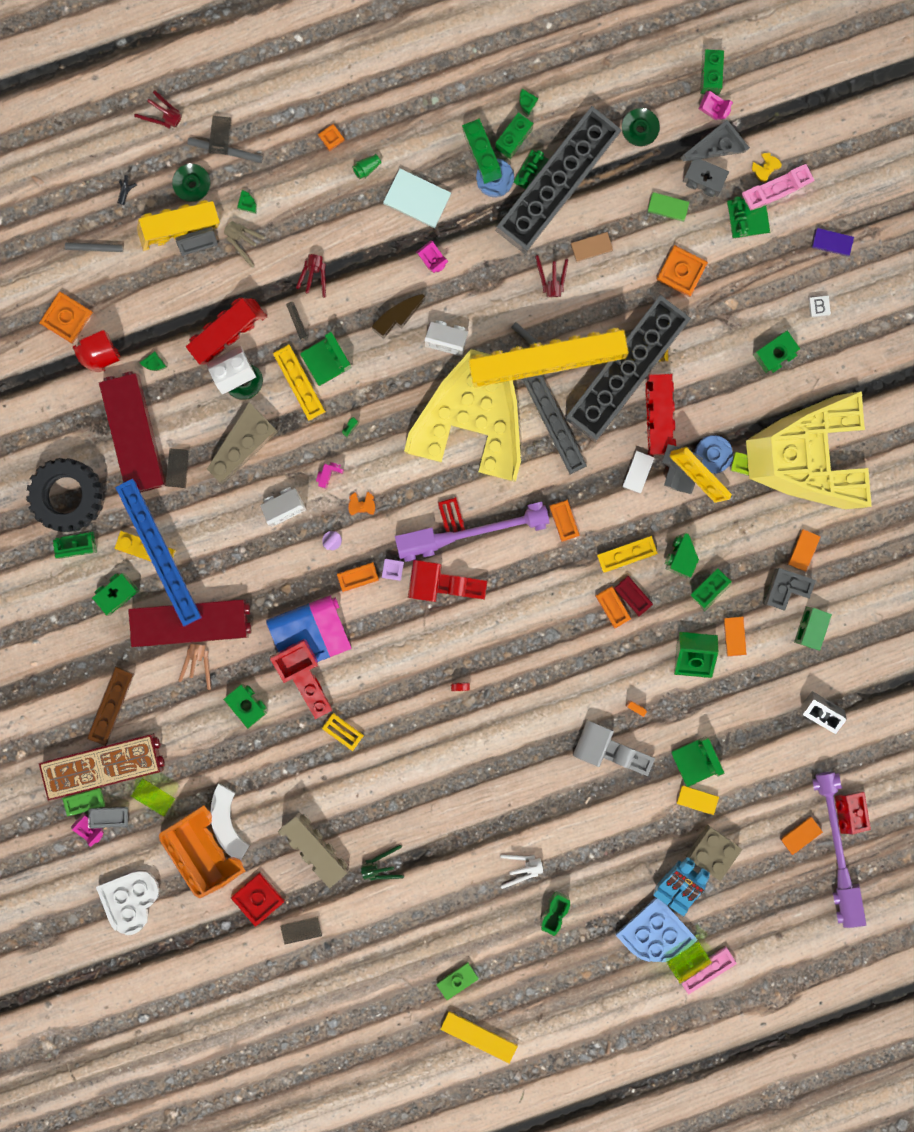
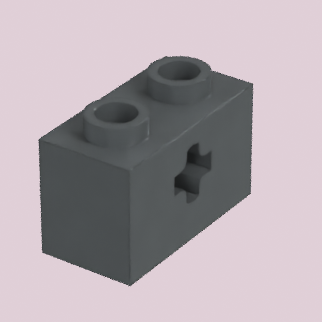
[683,159,729,197]
[801,691,847,734]

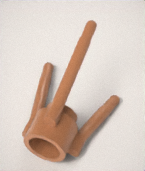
[178,644,211,690]

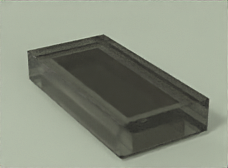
[208,116,232,155]
[286,302,308,342]
[166,448,189,489]
[280,916,322,945]

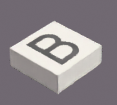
[808,296,831,318]

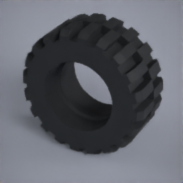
[26,458,105,532]

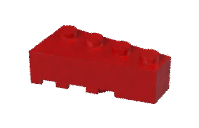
[185,298,268,365]
[645,374,676,456]

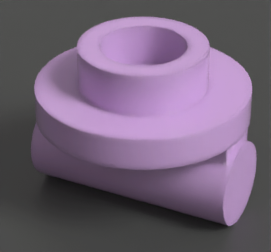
[322,531,342,550]

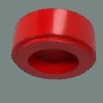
[451,682,470,691]

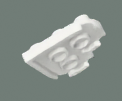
[96,870,159,935]

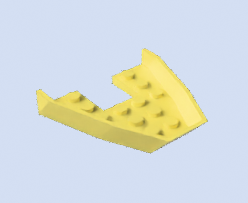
[404,349,521,482]
[746,392,872,509]

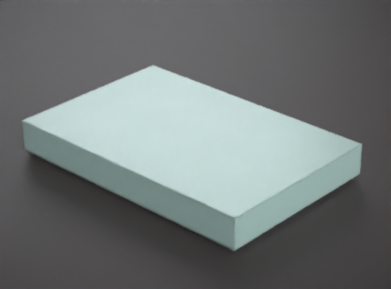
[383,169,451,228]

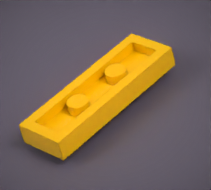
[114,531,176,562]
[597,536,658,573]

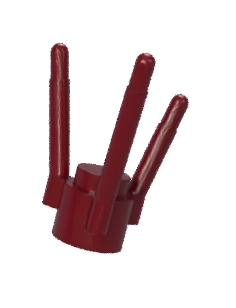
[134,91,182,129]
[296,254,326,298]
[535,255,569,298]

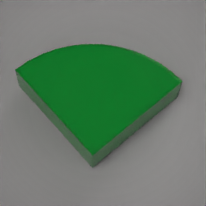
[519,89,539,116]
[237,190,257,214]
[140,351,167,371]
[342,417,359,438]

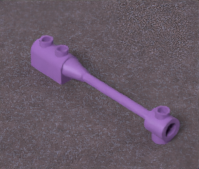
[395,502,550,562]
[812,772,867,928]

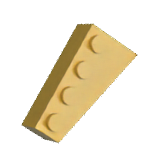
[137,200,220,251]

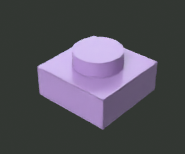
[382,559,404,581]

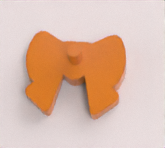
[348,492,376,516]

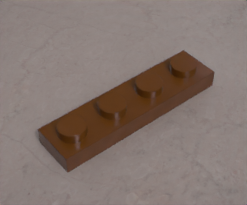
[87,667,135,746]

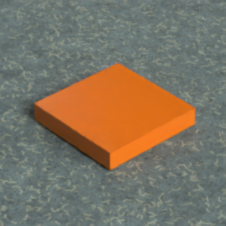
[656,245,708,297]
[39,291,93,344]

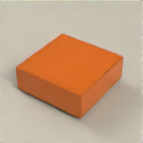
[318,124,345,152]
[626,700,647,717]

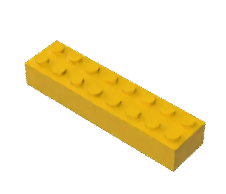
[469,328,628,388]

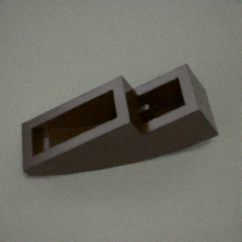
[371,294,425,339]

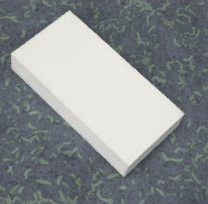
[623,451,654,494]

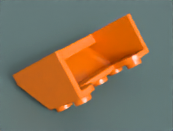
[159,806,245,898]

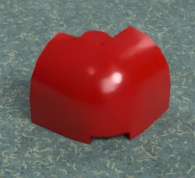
[72,330,120,372]

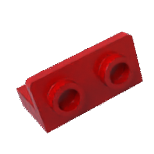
[835,792,871,834]

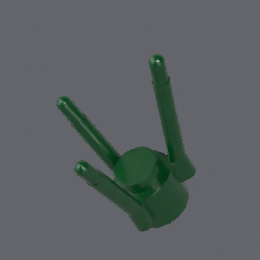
[361,845,404,881]

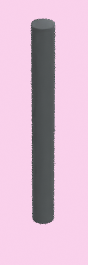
[187,137,263,163]

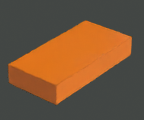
[549,500,580,542]
[787,529,821,572]
[337,562,379,592]
[595,586,631,629]
[723,617,747,657]
[780,816,823,855]

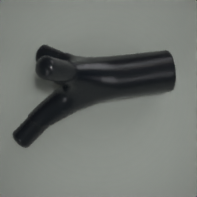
[117,175,137,205]

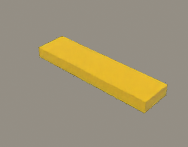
[273,344,325,421]
[669,447,732,503]
[440,1011,518,1064]

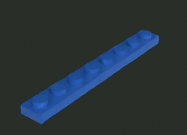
[115,479,202,626]

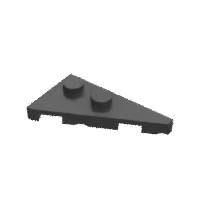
[681,120,750,162]

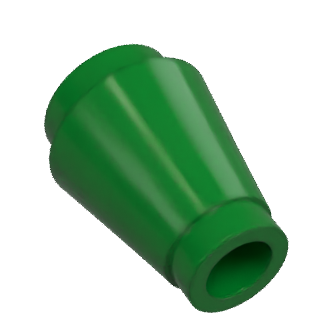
[352,154,382,179]

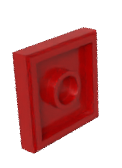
[231,872,285,927]

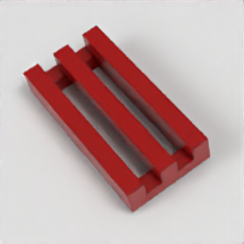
[438,497,465,533]

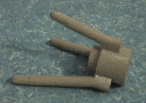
[224,221,265,268]

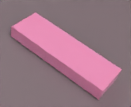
[677,946,737,995]

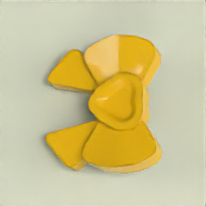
[752,153,782,183]

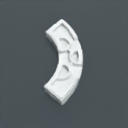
[211,784,250,860]

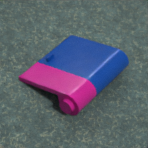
[266,595,352,662]

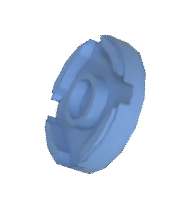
[476,159,514,198]
[695,436,733,474]

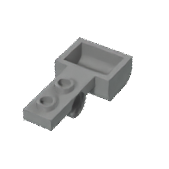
[573,720,655,776]

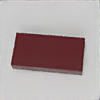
[614,576,653,617]

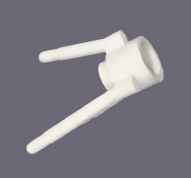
[500,855,543,889]

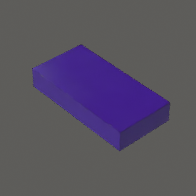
[812,228,854,257]

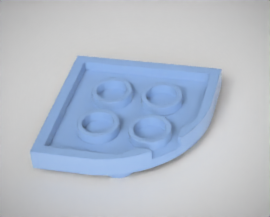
[615,898,697,962]

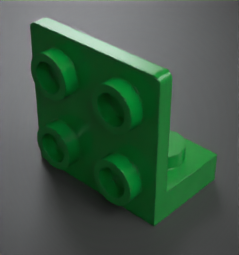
[300,332,352,386]
[671,736,725,787]

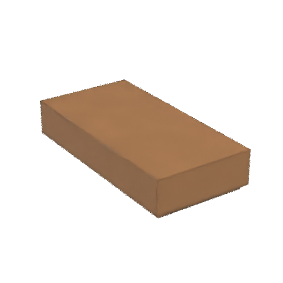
[571,232,613,263]

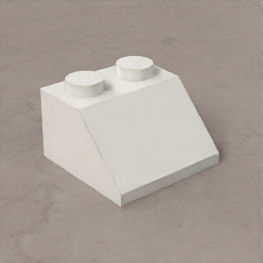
[425,320,468,356]
[207,346,256,394]
[260,487,306,527]

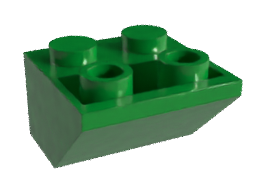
[664,533,699,578]

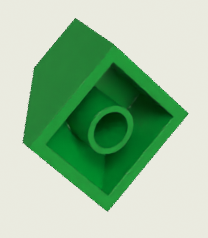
[674,632,719,678]

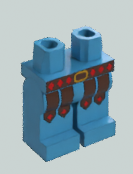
[653,857,710,917]

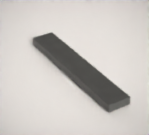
[522,375,587,475]

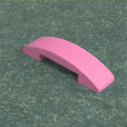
[742,164,815,211]

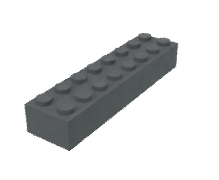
[495,106,622,254]
[565,295,691,443]

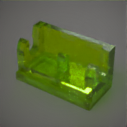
[131,778,175,817]
[666,941,713,984]

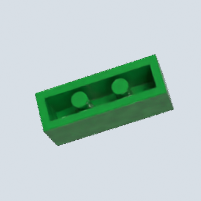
[462,118,502,184]

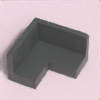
[662,444,703,494]
[763,568,816,611]

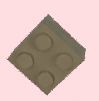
[686,824,742,881]

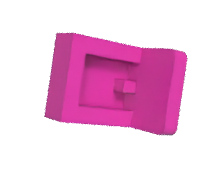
[698,91,733,120]
[416,241,448,273]
[316,462,344,489]
[71,813,104,847]

